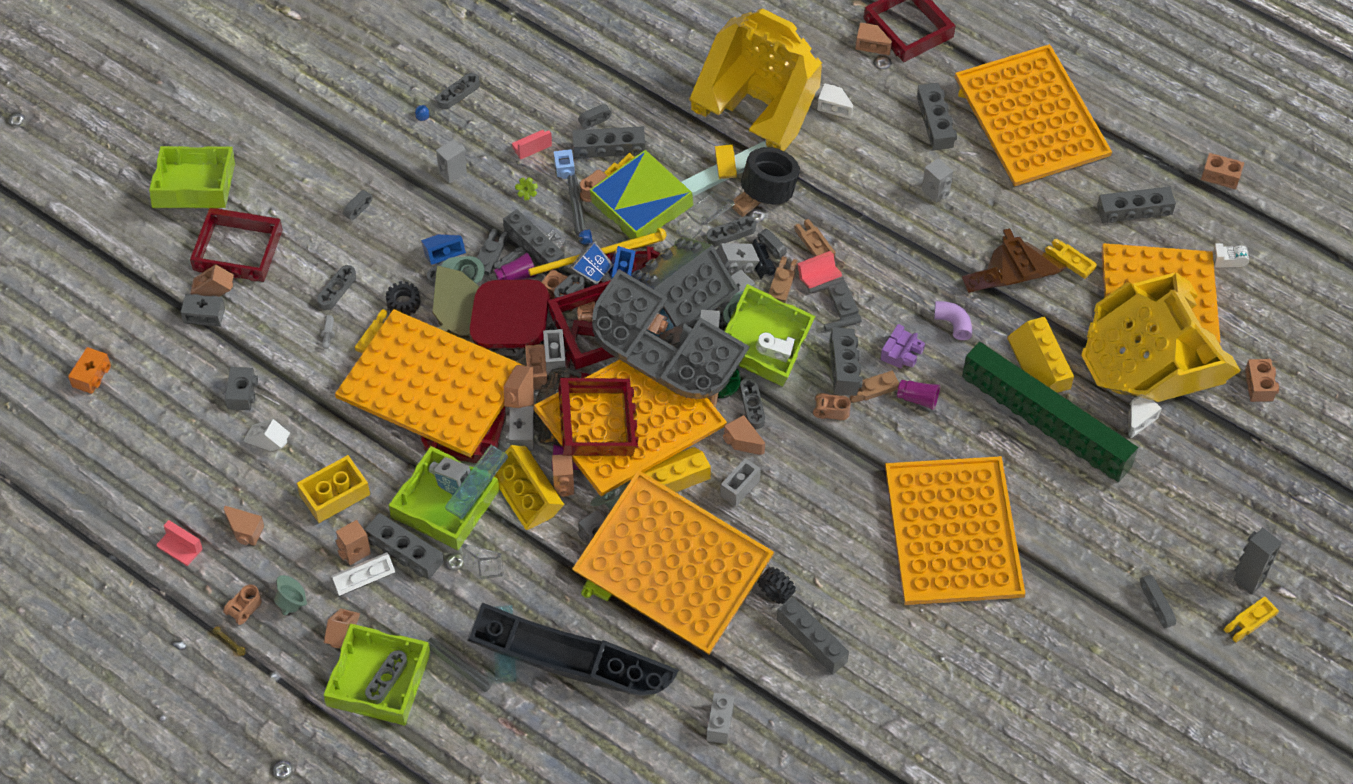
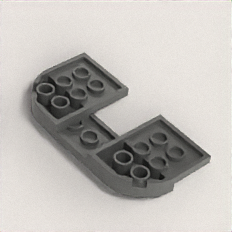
[592,269,750,399]

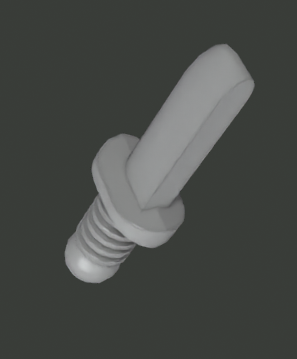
[320,315,335,349]

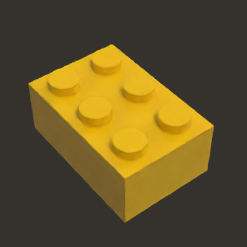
[296,455,370,523]

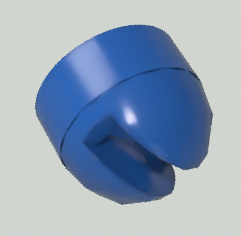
[415,105,429,121]
[578,229,593,245]

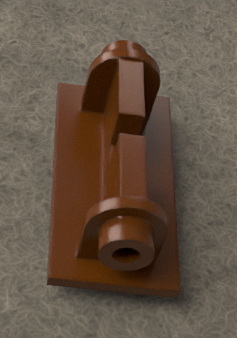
[962,266,1003,293]

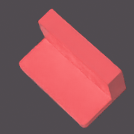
[512,130,552,160]
[797,251,842,288]
[157,520,203,566]

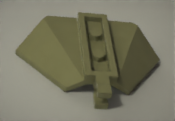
[432,266,479,337]

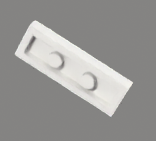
[331,552,395,596]

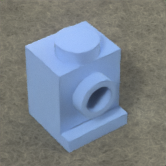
[554,149,575,179]

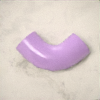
[934,301,972,340]

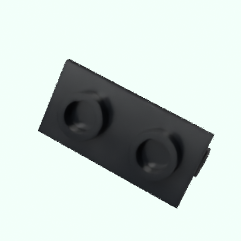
[752,239,776,279]

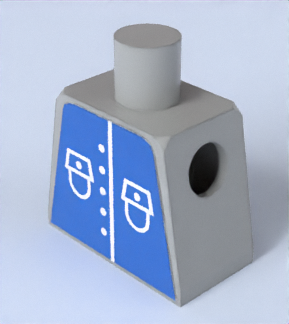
[567,242,613,286]
[429,457,476,502]

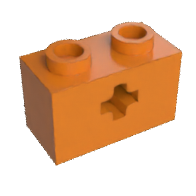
[68,347,111,394]

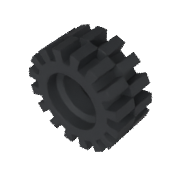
[386,281,420,316]
[757,567,796,604]

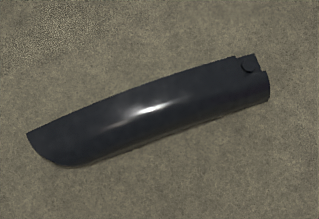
[467,602,679,696]

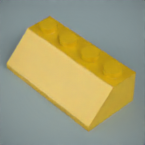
[1007,317,1074,393]
[488,445,564,530]
[631,447,711,492]

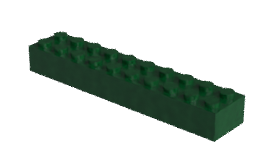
[962,341,1138,483]

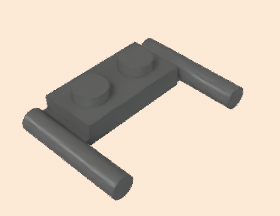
[807,277,862,331]

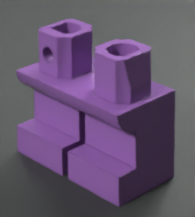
[880,324,925,368]

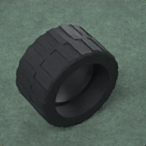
[741,147,800,205]

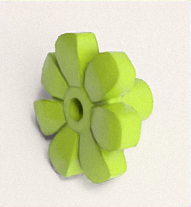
[515,177,538,200]

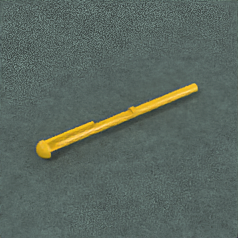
[528,228,667,276]

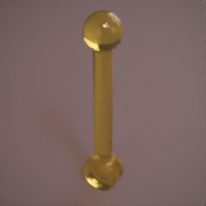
[213,626,246,656]

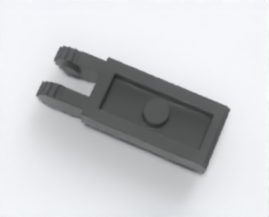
[477,228,508,276]

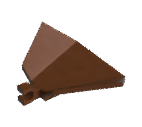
[987,228,1067,288]

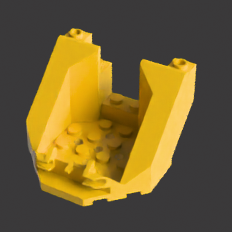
[689,8,822,151]
[1081,272,1241,402]

